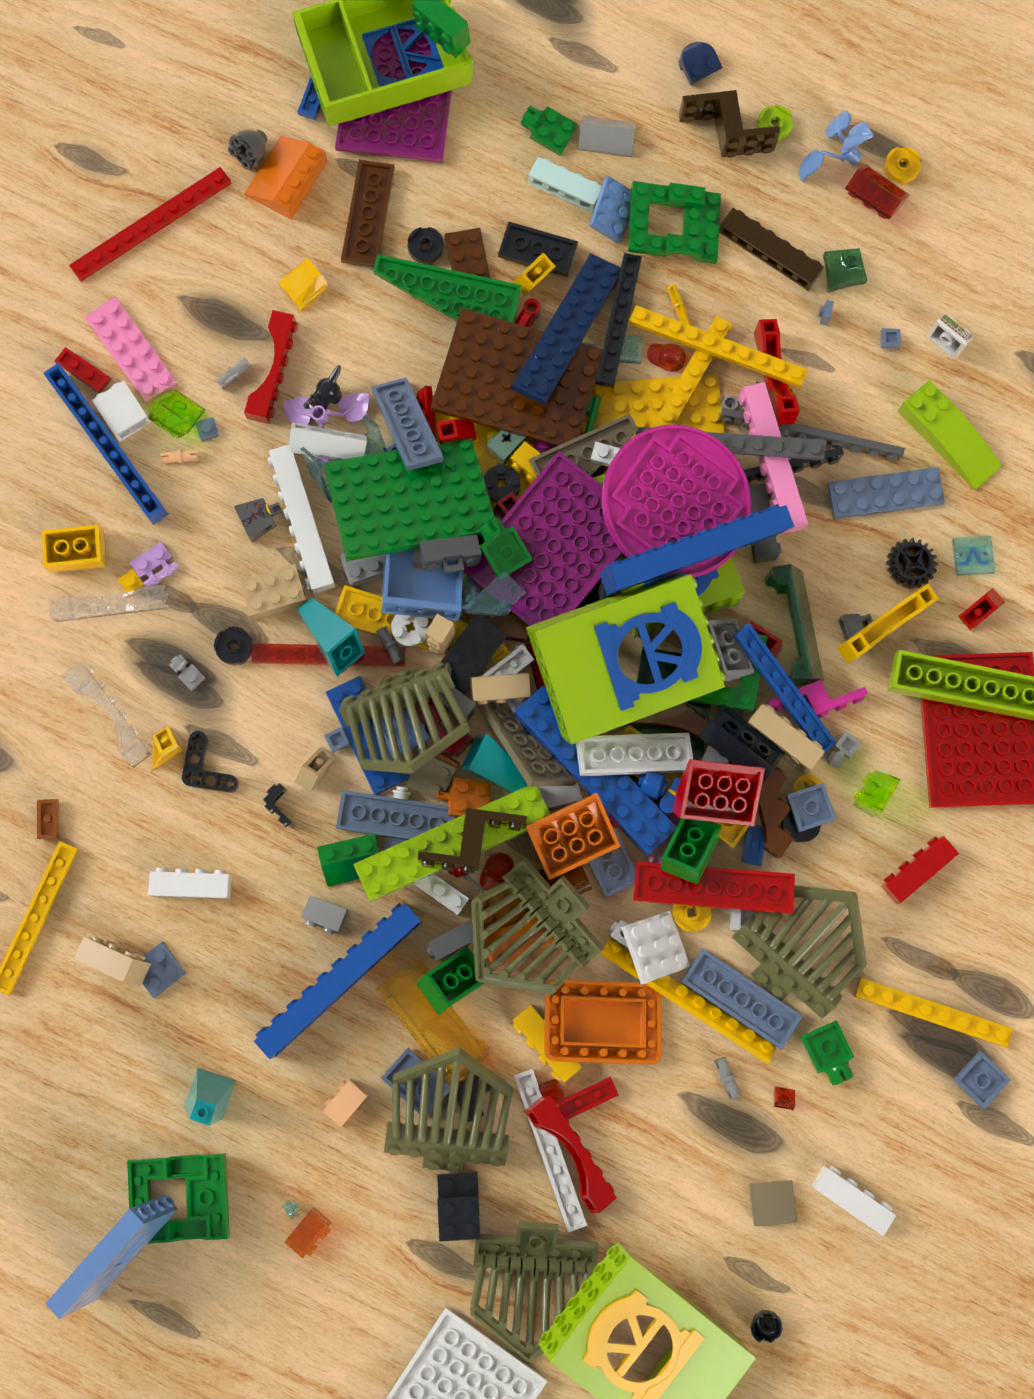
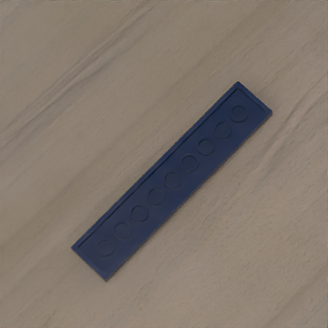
[511,253,621,406]

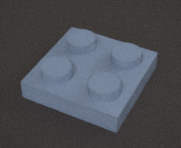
[786,783,837,832]
[142,942,186,998]
[953,1051,1011,1109]

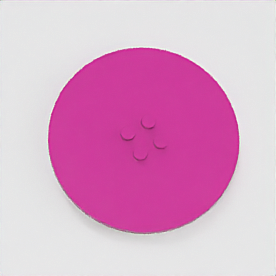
[602,424,751,577]

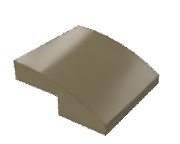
[749,1180,797,1226]

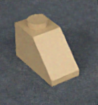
[295,747,337,791]

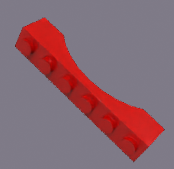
[244,310,298,424]
[754,319,800,425]
[524,1095,617,1213]

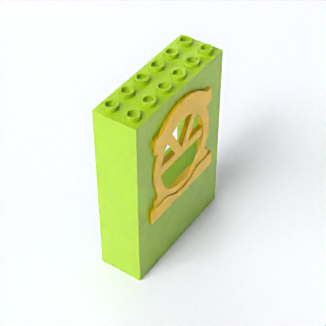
[538,1241,756,1399]

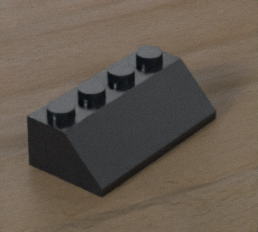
[698,704,785,783]

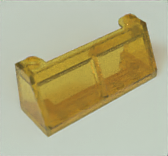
[376,959,490,1085]

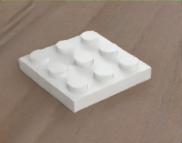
[621,911,690,985]

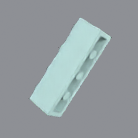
[528,157,602,213]

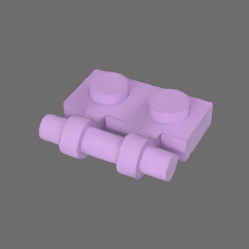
[129,542,179,589]

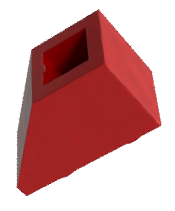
[436,419,477,444]

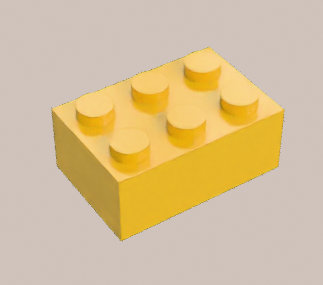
[41,524,106,573]

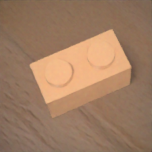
[323,1079,369,1128]

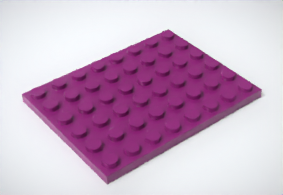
[335,29,452,163]
[463,451,623,626]

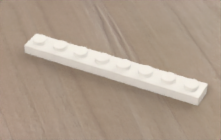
[514,1068,587,1233]

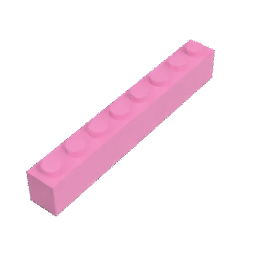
[738,382,808,534]

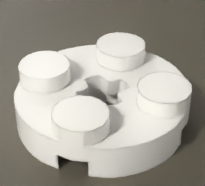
[391,614,429,648]

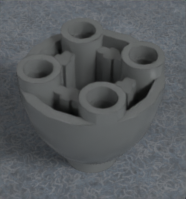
[228,129,267,170]

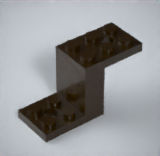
[679,90,780,158]
[418,808,527,874]

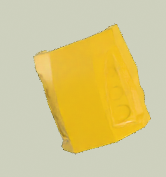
[278,257,329,312]

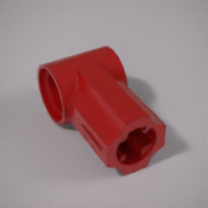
[515,298,540,328]

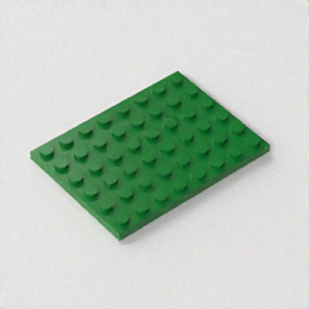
[324,438,494,562]

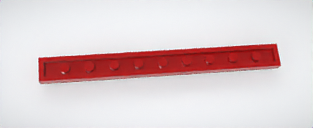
[69,167,232,282]

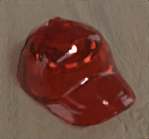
[647,343,686,372]
[480,852,515,891]

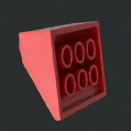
[672,759,765,826]

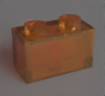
[284,1207,331,1259]

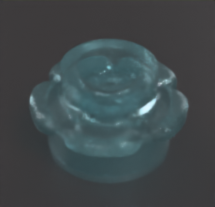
[282,1200,300,1219]

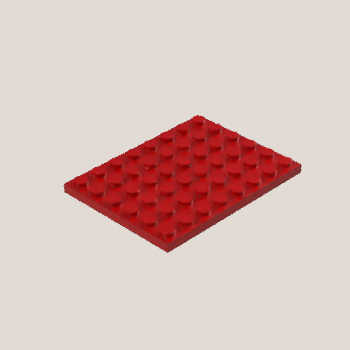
[920,652,1034,808]

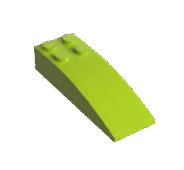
[898,380,1002,490]

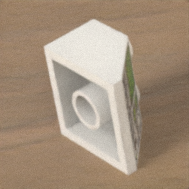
[927,314,974,359]

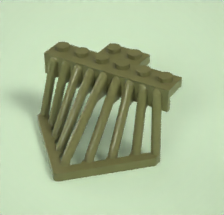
[339,662,470,774]
[471,857,604,995]
[732,885,867,1019]
[384,1048,513,1172]
[470,1221,598,1362]

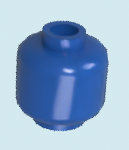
[638,772,668,799]

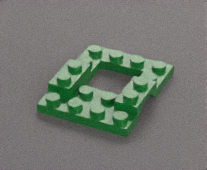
[627,181,721,264]
[127,1153,230,1244]

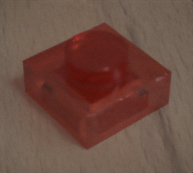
[538,1079,565,1101]
[774,1086,795,1111]

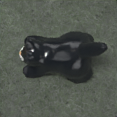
[303,365,342,410]

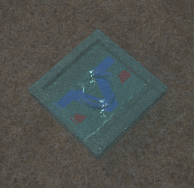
[952,536,995,576]

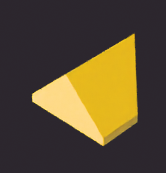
[151,726,184,771]

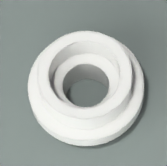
[392,786,412,800]

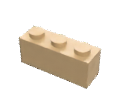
[425,614,456,655]
[469,673,531,704]

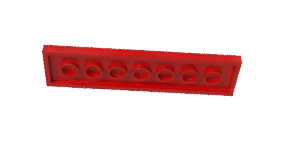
[633,861,795,914]

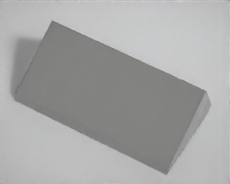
[578,116,636,157]
[707,619,754,682]

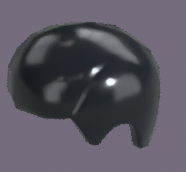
[750,1310,783,1343]

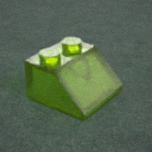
[148,390,205,439]
[853,770,901,817]

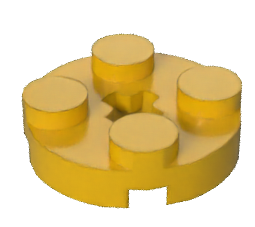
[884,147,922,185]
[672,905,711,932]

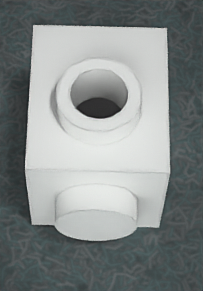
[609,920,629,949]

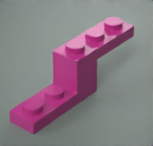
[765,680,868,719]

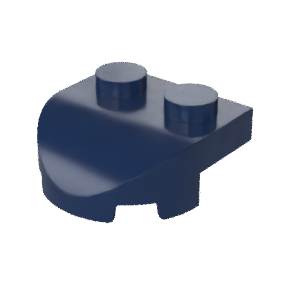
[679,42,723,85]

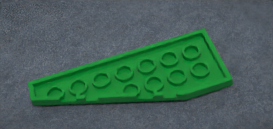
[373,254,521,323]

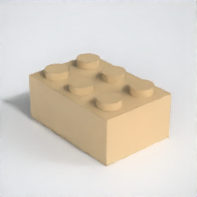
[240,564,307,621]
[74,935,151,986]

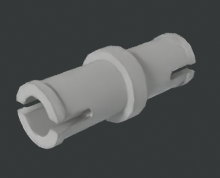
[216,357,252,389]
[714,1057,741,1099]

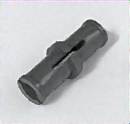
[376,626,405,665]

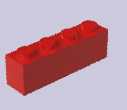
[881,836,959,904]

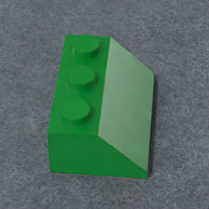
[317,833,380,887]

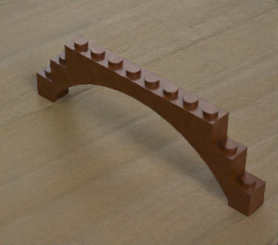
[601,702,794,859]

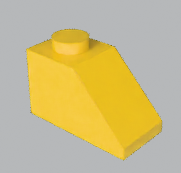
[512,253,556,296]

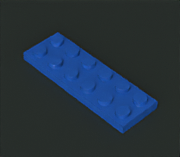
[326,676,409,795]

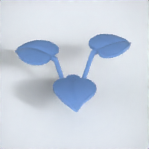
[799,110,874,182]

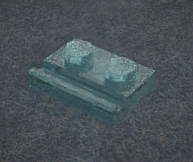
[605,336,642,364]

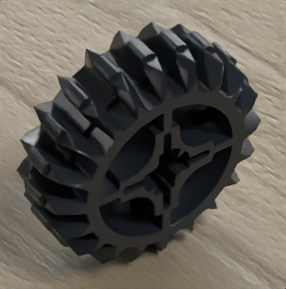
[886,538,938,589]

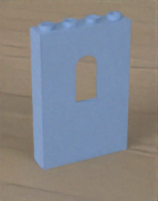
[381,549,463,621]
[45,1194,178,1319]

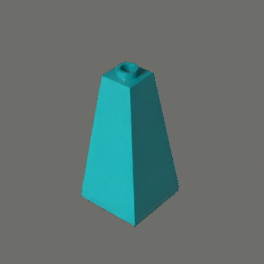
[298,597,365,677]
[460,734,528,794]
[184,1068,236,1126]

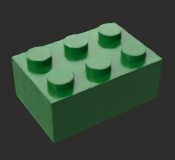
[412,0,471,58]
[661,818,722,885]
[416,946,485,1016]

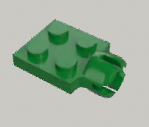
[521,105,578,156]
[479,517,533,580]
[800,1020,854,1085]

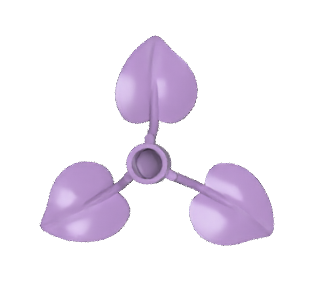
[283,393,370,469]

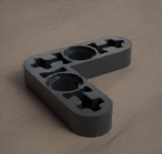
[182,731,239,793]

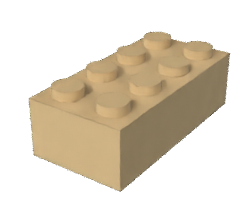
[747,704,825,775]

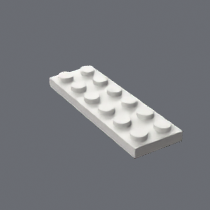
[576,733,693,776]

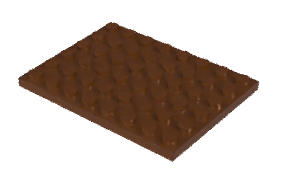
[430,308,603,447]

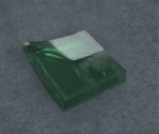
[823,248,868,292]

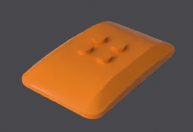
[544,979,662,1065]

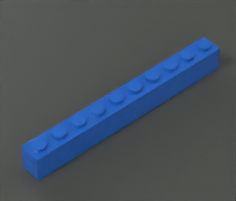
[43,363,169,525]

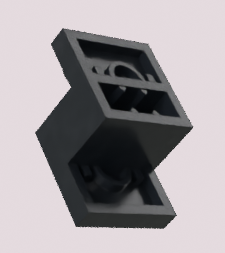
[437,1171,481,1242]

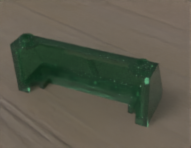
[764,564,824,686]

